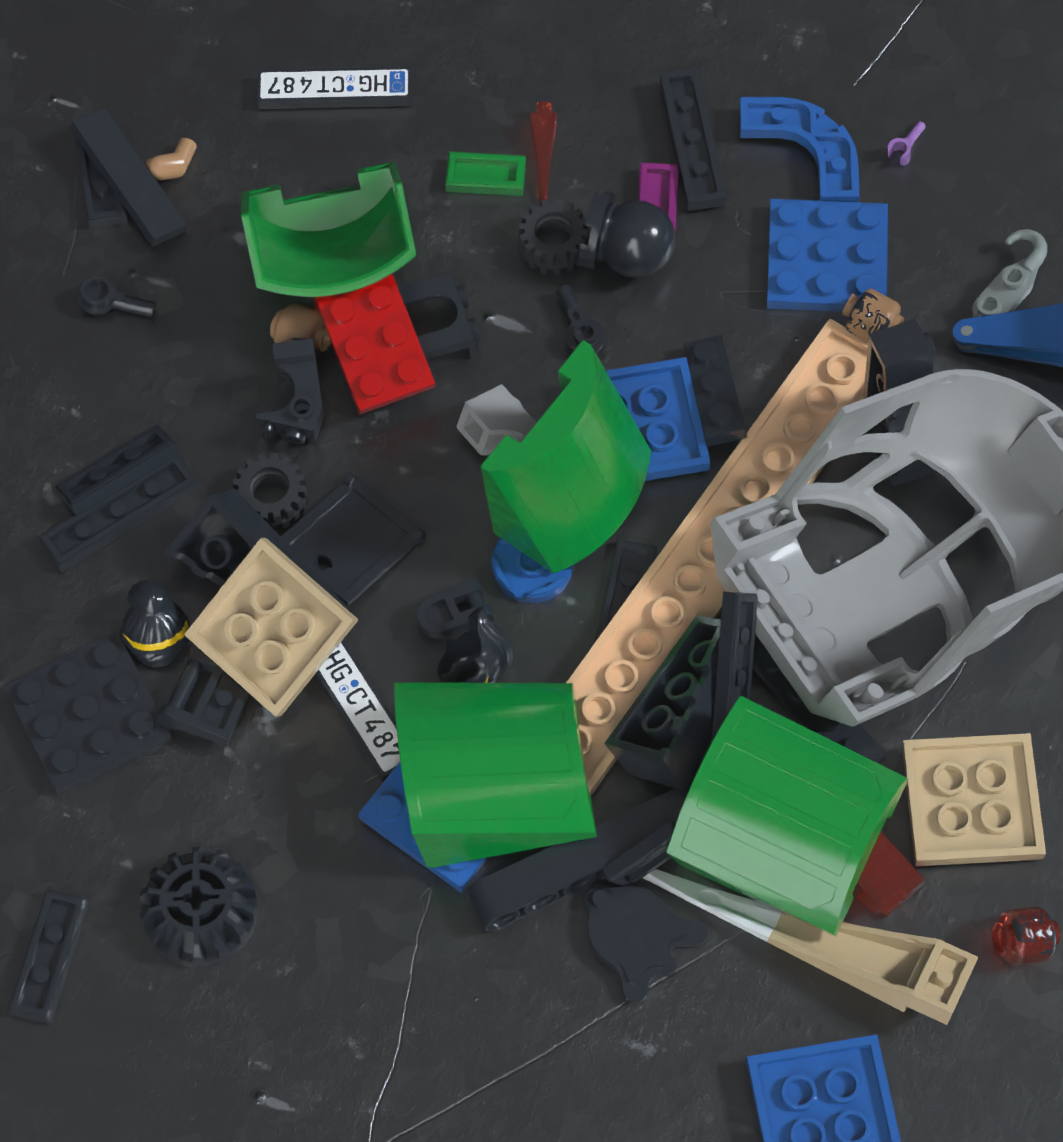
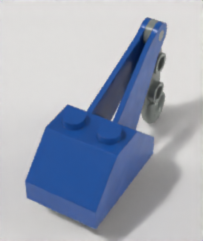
[953,229,1063,367]

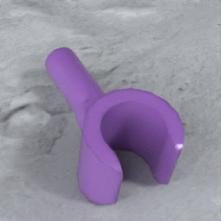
[888,121,926,166]

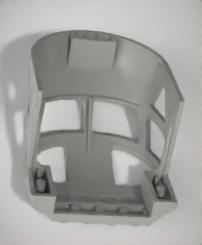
[710,369,1063,727]

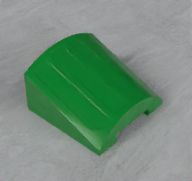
[241,161,416,297]
[481,340,652,574]
[394,682,597,868]
[666,696,908,936]

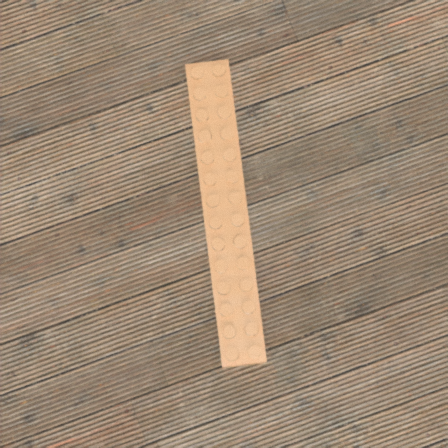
[566,319,868,796]

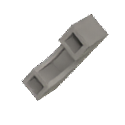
[456,384,536,455]

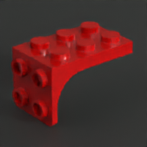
[313,274,436,415]

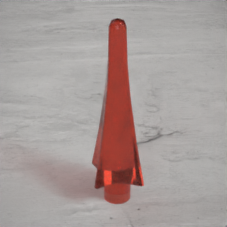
[530,101,558,201]

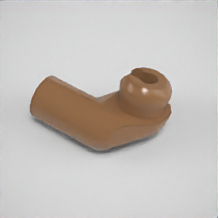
[145,137,197,181]

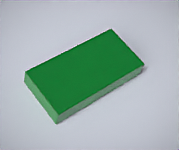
[445,152,526,196]

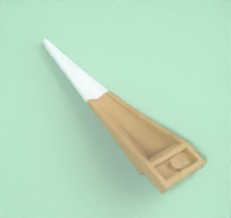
[643,869,978,1025]

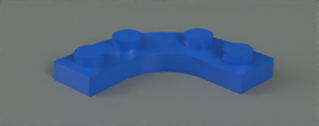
[740,97,860,202]

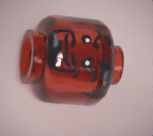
[992,906,1061,966]

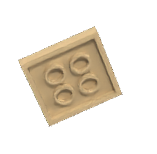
[184,538,358,717]
[902,733,1046,866]

